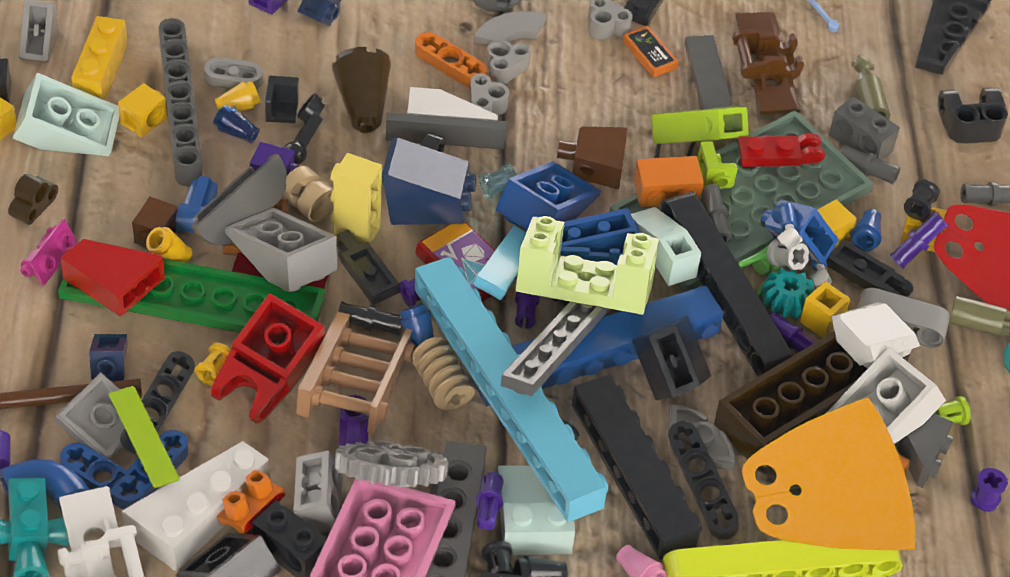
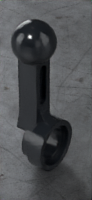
[284,93,325,165]

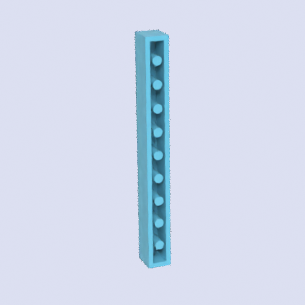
[415,257,608,523]

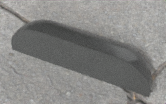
[191,154,287,245]

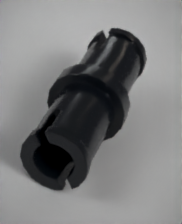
[338,301,402,336]

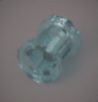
[479,164,517,199]

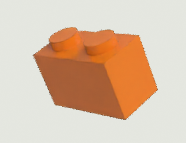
[634,156,704,207]

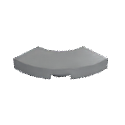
[473,11,547,47]
[668,404,736,470]

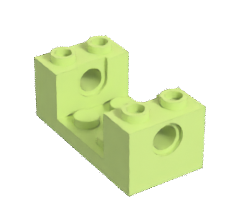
[516,216,659,315]

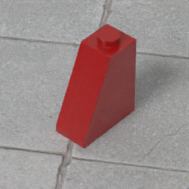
[60,239,165,317]

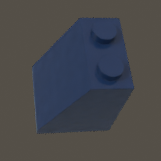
[382,138,476,225]

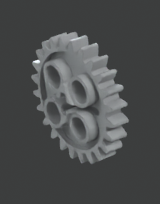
[335,441,448,487]

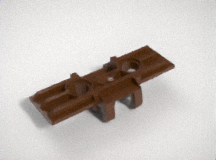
[732,12,804,114]

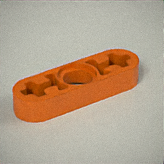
[415,32,487,88]

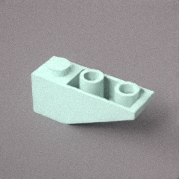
[631,207,701,286]

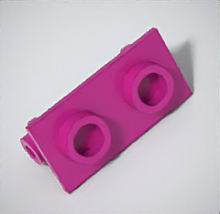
[20,219,78,285]

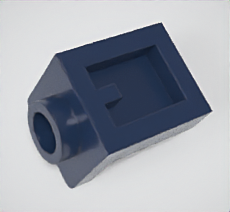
[89,334,128,381]

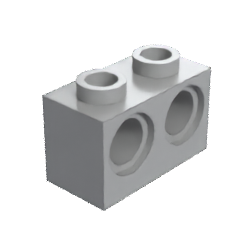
[294,450,343,533]

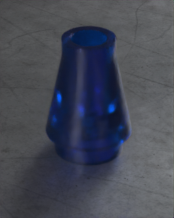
[213,104,260,144]

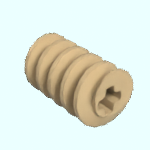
[412,337,475,410]

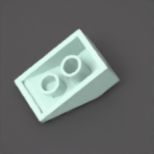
[12,73,119,156]
[497,465,575,555]

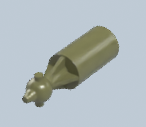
[851,54,890,120]
[949,296,1010,336]

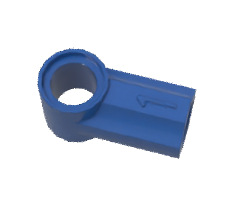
[176,176,218,234]

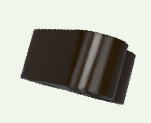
[8,173,58,225]

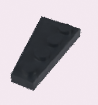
[915,0,992,75]

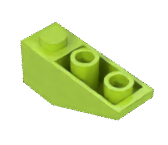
[651,106,749,144]

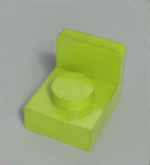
[697,141,738,189]

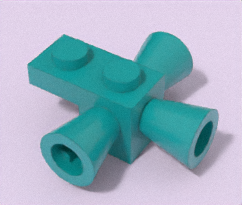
[0,478,70,577]

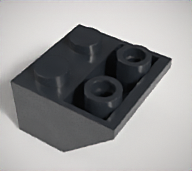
[632,316,711,400]

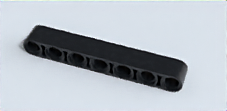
[660,191,793,377]

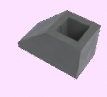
[898,413,954,488]

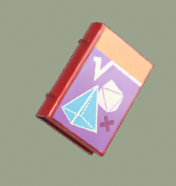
[415,222,514,302]

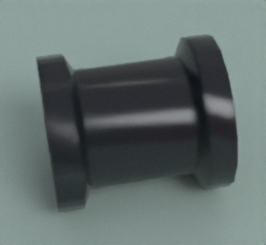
[904,179,940,220]
[481,541,517,575]

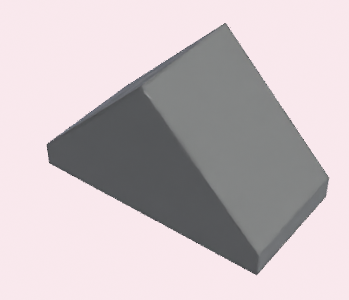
[19,0,59,62]

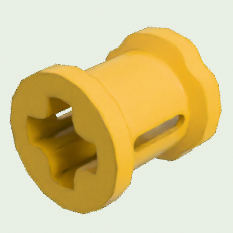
[194,342,231,386]

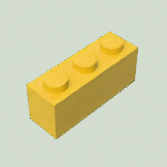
[71,16,128,101]

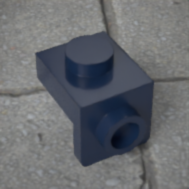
[297,0,341,26]

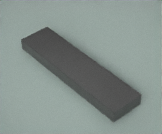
[684,35,733,109]
[386,112,507,150]

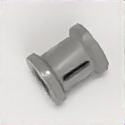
[767,238,809,270]

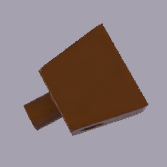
[557,126,628,189]

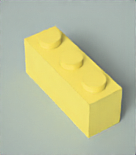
[331,153,382,244]

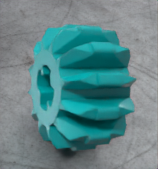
[761,267,815,321]

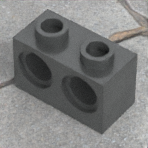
[829,96,900,160]

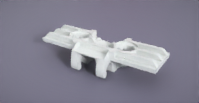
[58,486,144,577]

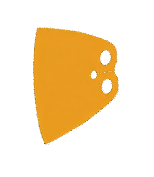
[742,398,916,550]

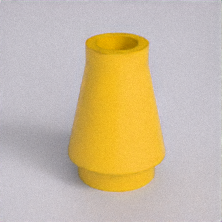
[214,81,261,115]
[146,227,192,263]

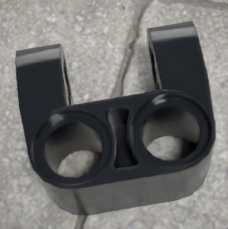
[938,88,1008,144]

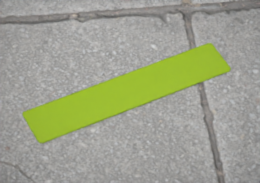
[109,386,180,488]

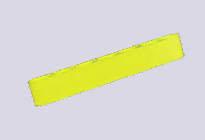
[662,540,902,577]

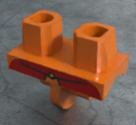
[217,470,286,535]

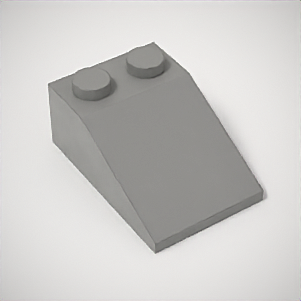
[225,208,338,292]

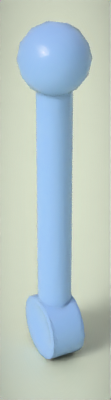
[808,0,839,32]

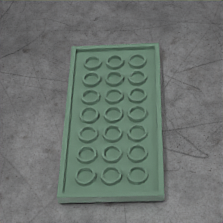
[609,110,874,292]

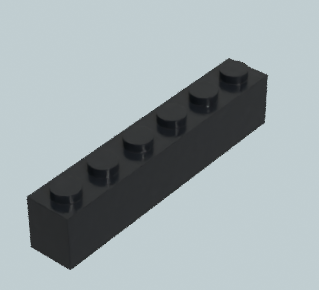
[572,374,702,560]

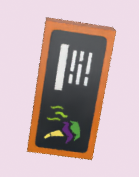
[623,26,678,78]

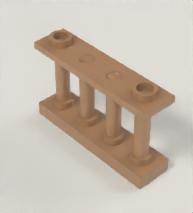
[296,312,416,434]

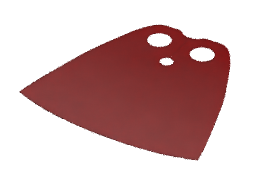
[933,205,1010,311]

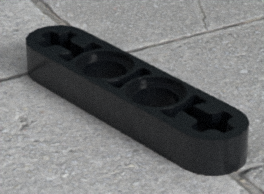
[120,351,195,454]
[668,421,739,540]

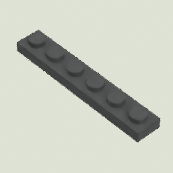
[501,301,610,396]

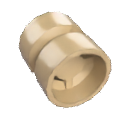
[282,165,333,223]

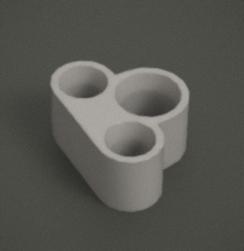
[588,0,633,40]
[486,40,531,84]
[470,74,509,115]

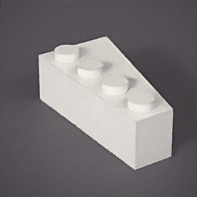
[122,441,270,572]

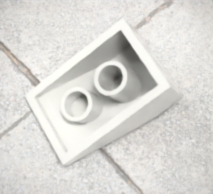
[825,347,946,444]

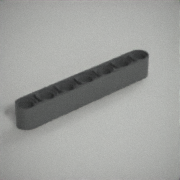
[159,18,203,186]

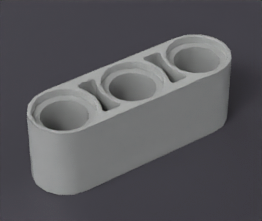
[856,288,950,348]

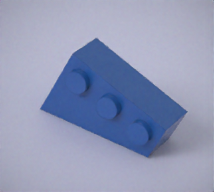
[561,208,640,265]

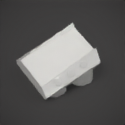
[832,302,920,369]

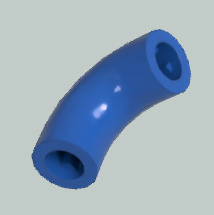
[0,459,89,512]

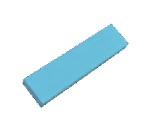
[473,225,526,300]

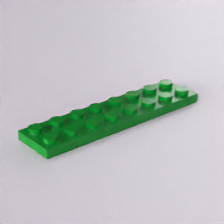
[58,259,326,333]

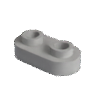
[204,57,263,89]

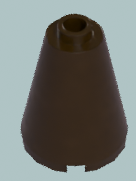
[332,47,391,133]

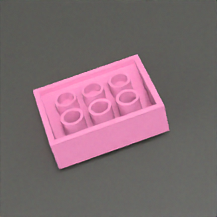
[310,478,456,577]

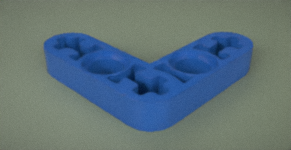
[60,430,189,510]

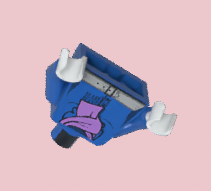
[761,200,839,288]

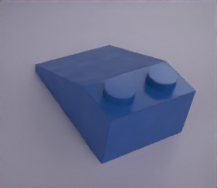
[496,161,601,230]

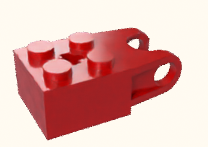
[211,293,326,424]

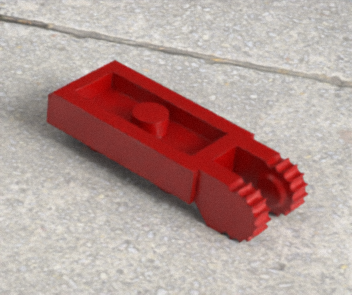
[737,133,825,167]

